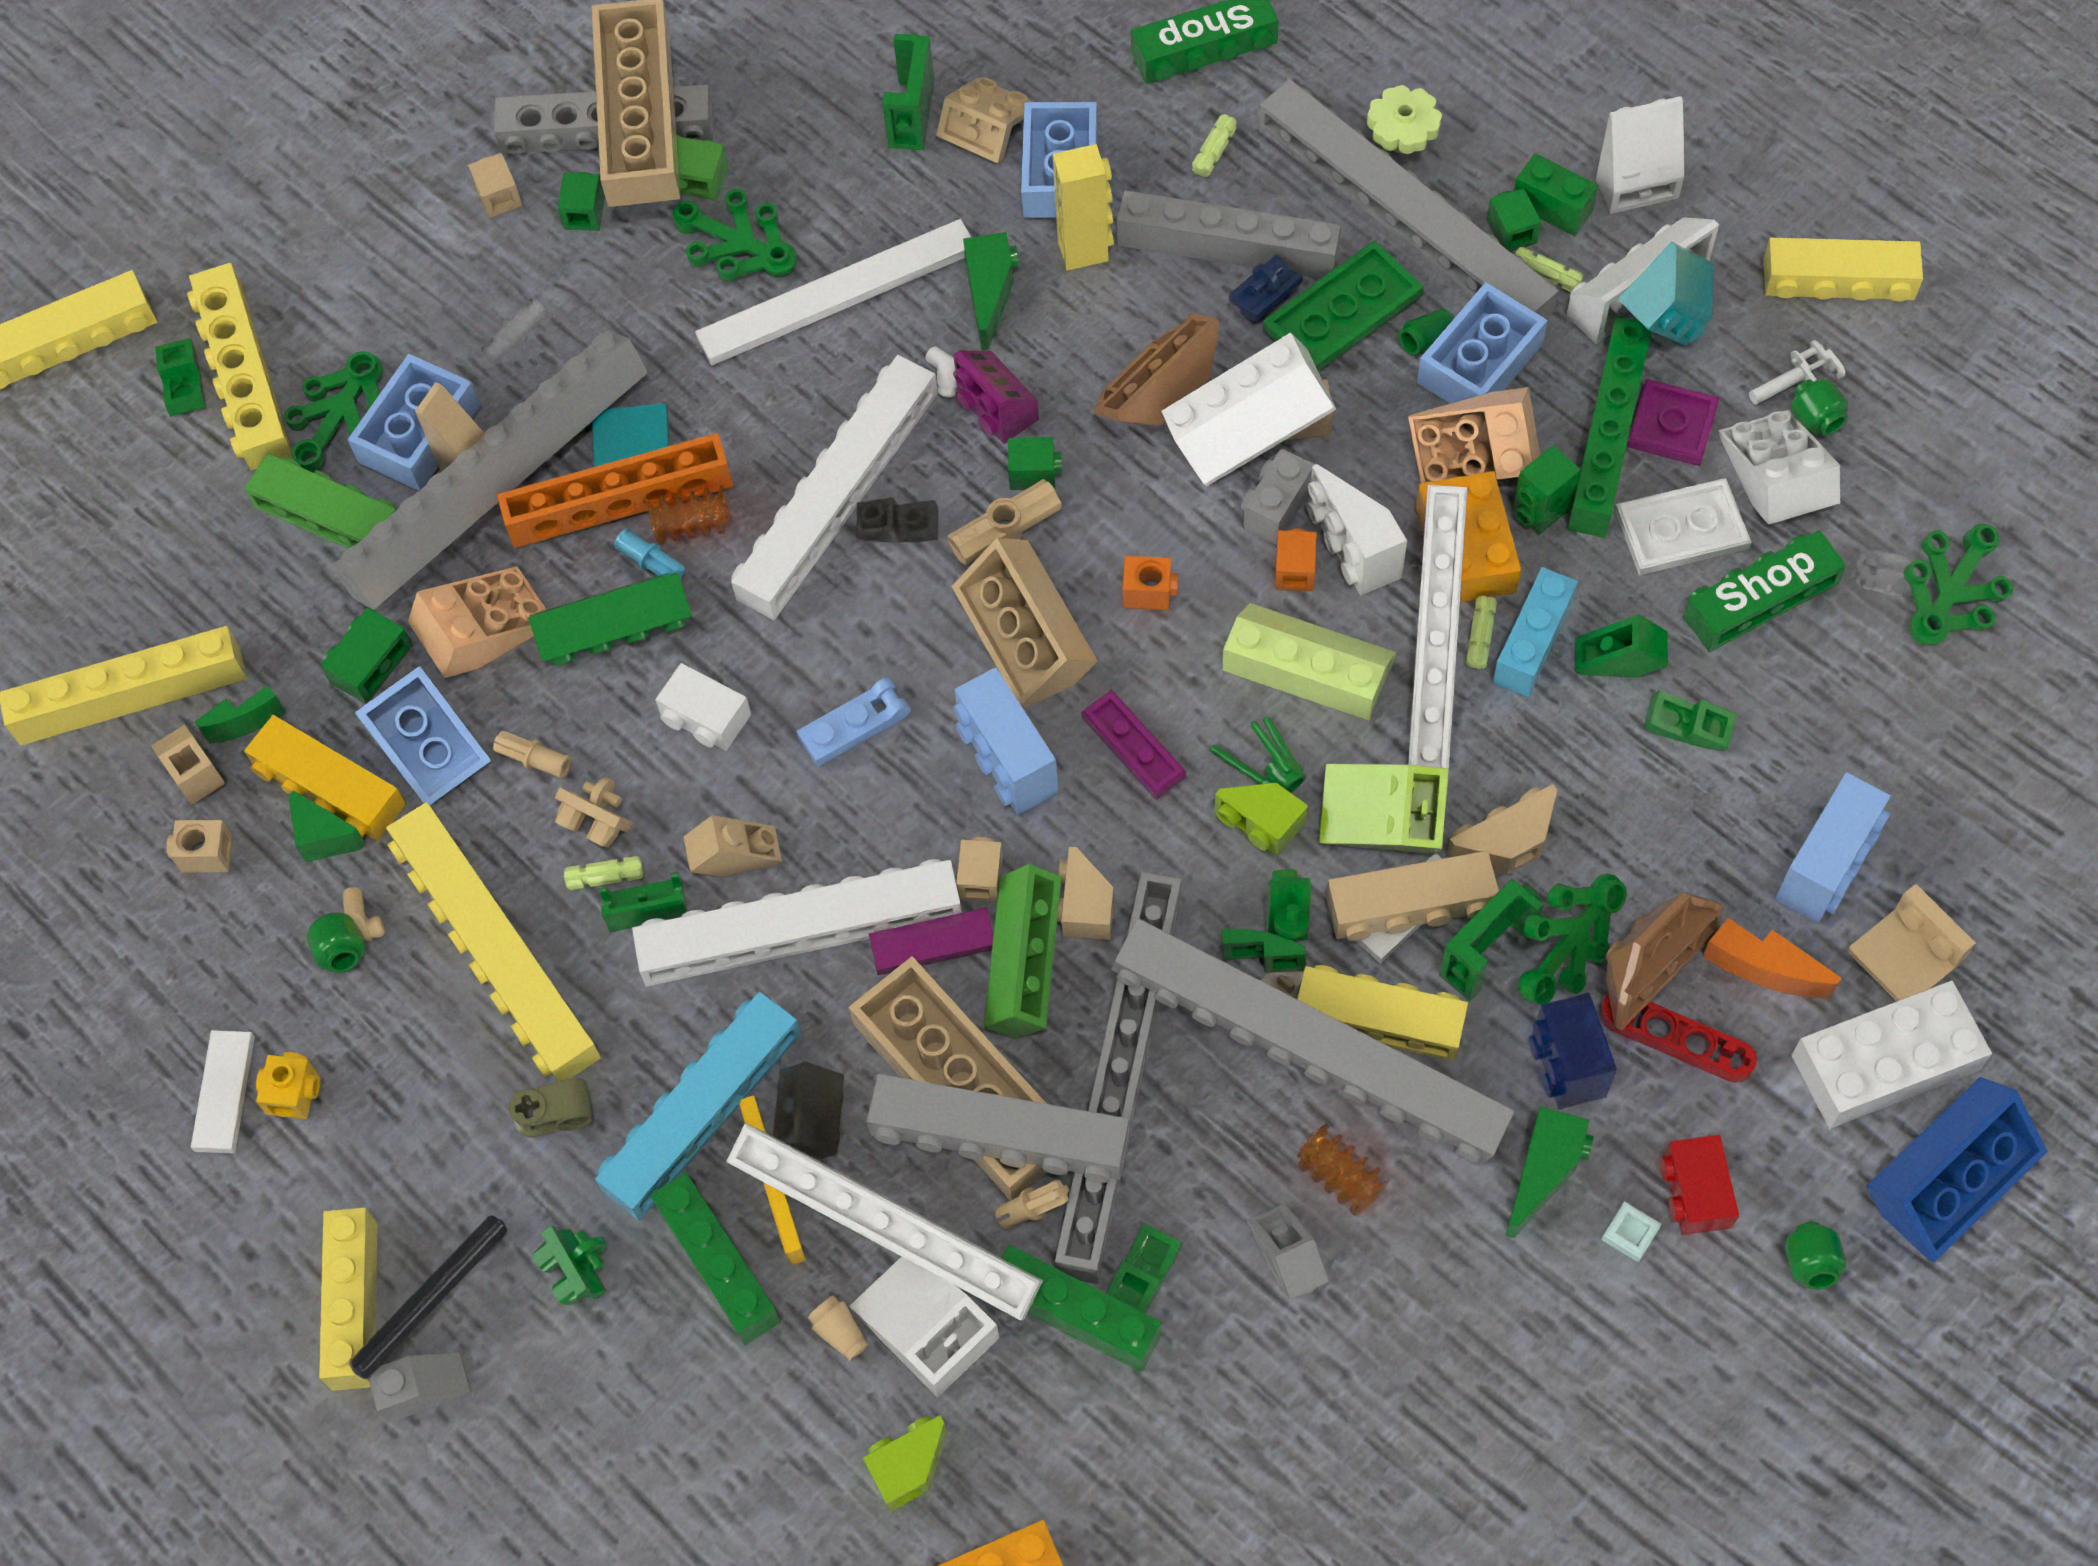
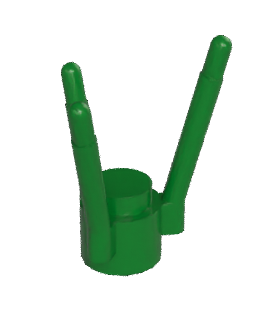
[1210,717,1306,793]

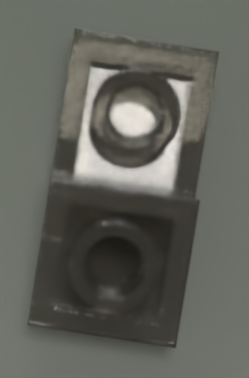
[856,497,939,543]

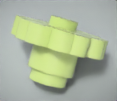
[1367,85,1442,154]

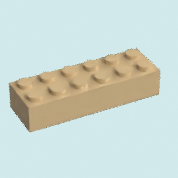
[591,0,681,207]
[848,956,1048,1200]

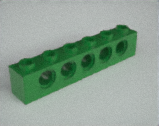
[1568,317,1651,538]

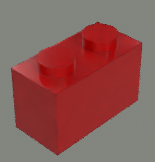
[1660,1135,1739,1235]

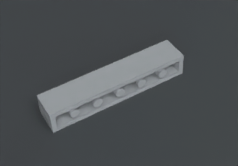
[1117,190,1341,278]
[866,1074,1129,1183]

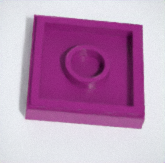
[1626,379,1720,466]

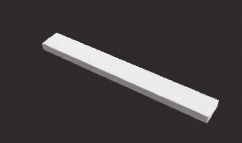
[695,219,971,366]
[1408,485,1467,787]
[726,1124,1043,1320]

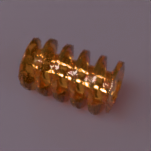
[648,485,730,544]
[1297,1123,1390,1216]

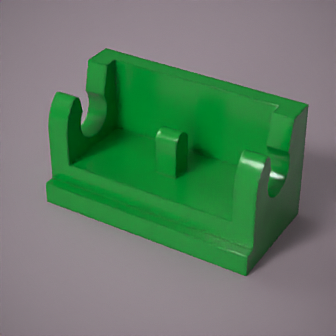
[599,872,688,932]

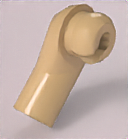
[342,887,385,942]

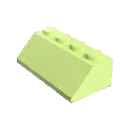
[1222,603,1396,721]

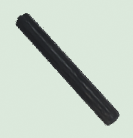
[349,1215,507,1379]

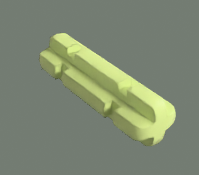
[1192,114,1237,178]
[1515,247,1584,292]
[1466,596,1497,670]
[564,856,644,890]

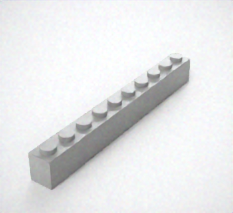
[1259,79,1559,319]
[332,330,648,610]
[1055,872,1182,1284]
[1111,918,1514,1162]

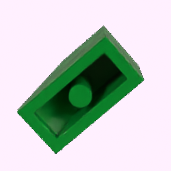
[1575,614,1668,677]

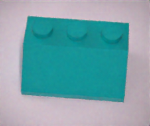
[1618,241,1714,346]

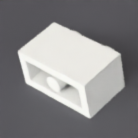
[655,663,751,751]

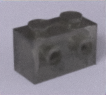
[773,1061,844,1160]

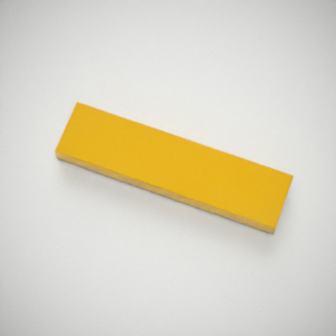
[739,1095,806,1265]

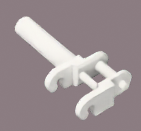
[1749,340,1845,405]

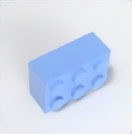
[1021,102,1098,218]
[1417,282,1548,404]
[347,353,481,491]
[952,667,1059,816]
[1775,772,1891,924]

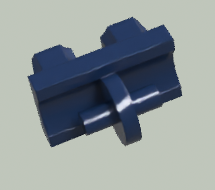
[1229,255,1303,324]

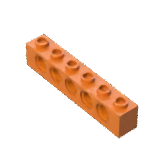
[497,433,734,548]

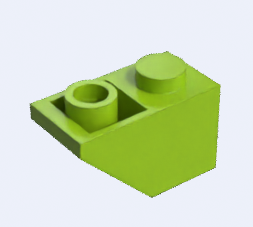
[1214,783,1308,856]
[862,1415,947,1513]

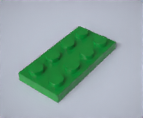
[1263,240,1424,372]

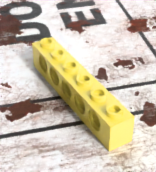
[187,262,292,471]

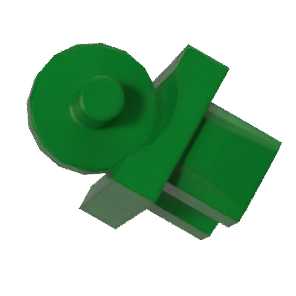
[1265,869,1311,941]
[532,1226,607,1306]

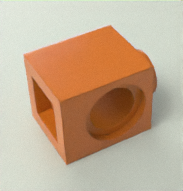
[1275,528,1317,591]
[1122,556,1179,610]

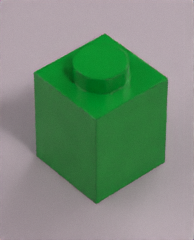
[558,172,605,231]
[1487,188,1541,252]
[1008,437,1062,490]

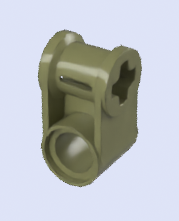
[509,1078,593,1138]

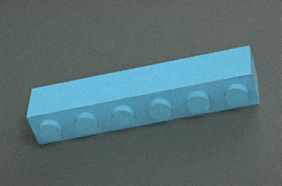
[595,991,801,1221]

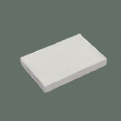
[1615,478,1752,575]

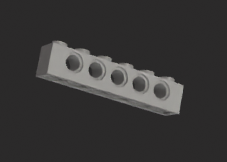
[494,85,713,155]

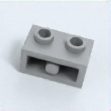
[1241,449,1315,545]

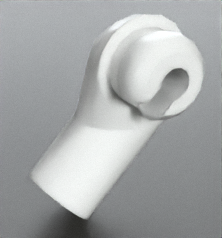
[926,346,958,397]

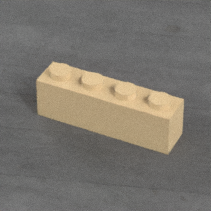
[1326,851,1499,941]

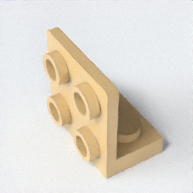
[936,77,1033,163]
[1848,884,1976,1001]

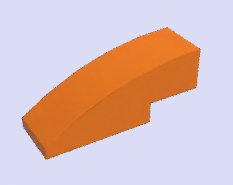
[1703,918,1842,999]

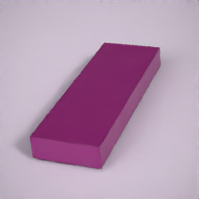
[1081,690,1186,800]
[869,907,994,975]

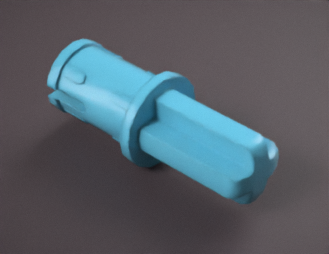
[614,528,685,580]

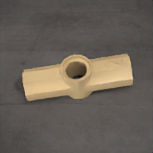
[947,479,1062,566]

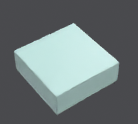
[1601,1201,1662,1263]

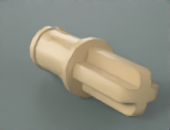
[493,731,572,779]
[995,1180,1070,1230]

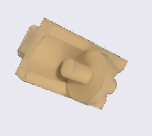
[555,777,633,848]

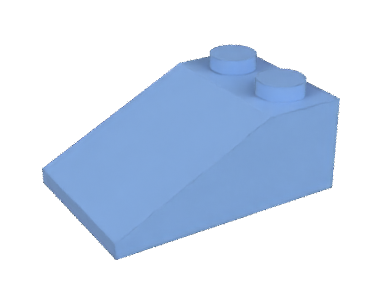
[355,666,491,805]

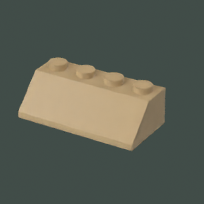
[951,538,1098,708]

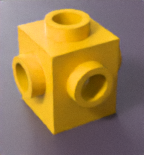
[256,1052,321,1120]

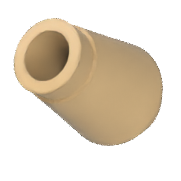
[808,1295,869,1361]

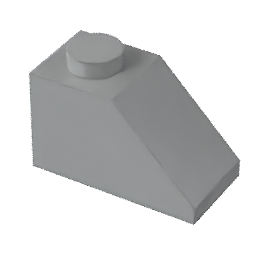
[1247,1204,1329,1299]
[368,1352,472,1423]

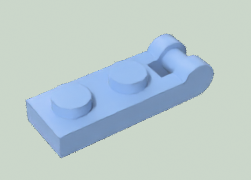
[796,678,911,768]

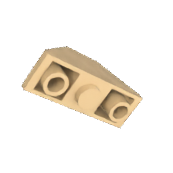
[1447,784,1557,875]

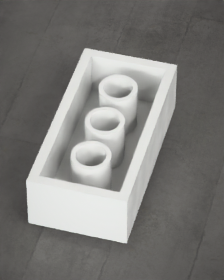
[1791,981,1992,1129]

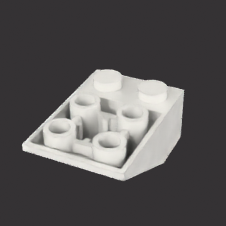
[1596,96,1684,214]
[1718,410,1840,525]
[1306,464,1407,596]
[849,1257,999,1398]

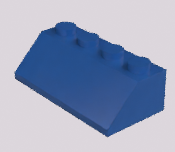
[1866,1077,2048,1262]

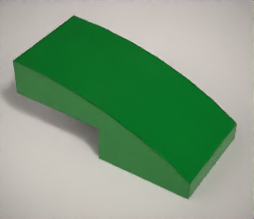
[155,338,206,416]
[195,685,286,744]
[1643,690,1737,751]
[1222,929,1307,973]
[1106,1223,1183,1314]

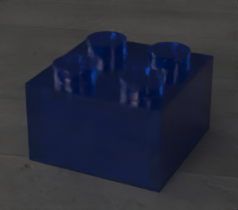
[1529,992,1617,1110]

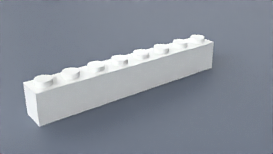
[731,355,938,620]
[632,859,962,987]

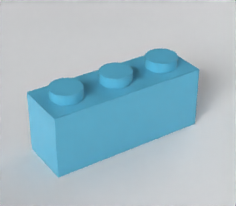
[1493,567,1578,698]

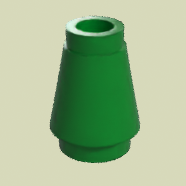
[1398,308,1453,356]

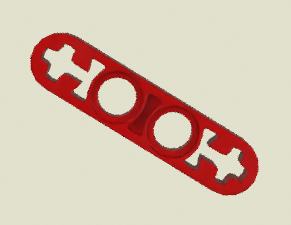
[1599,994,1757,1083]

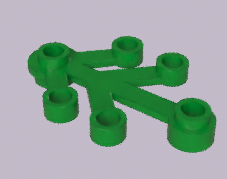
[673,189,797,281]
[284,351,383,473]
[1903,524,2013,645]
[1518,873,1627,1005]

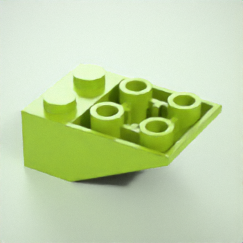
[1319,764,1449,855]

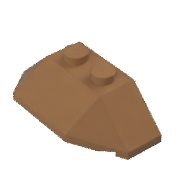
[1094,313,1220,426]
[1606,892,1724,1031]

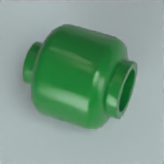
[1791,379,1848,436]
[307,912,366,973]
[1784,1222,1847,1290]

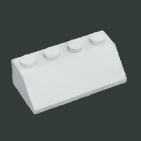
[1567,217,1719,344]
[1161,333,1337,487]

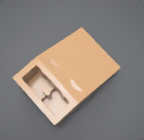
[1408,387,1540,483]
[408,566,547,678]

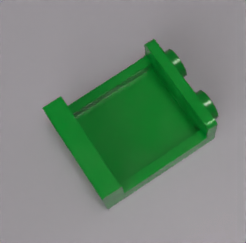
[882,34,935,150]
[1439,879,1543,1002]

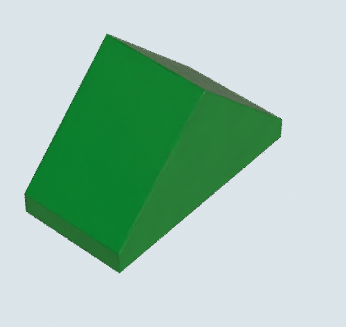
[289,790,366,862]

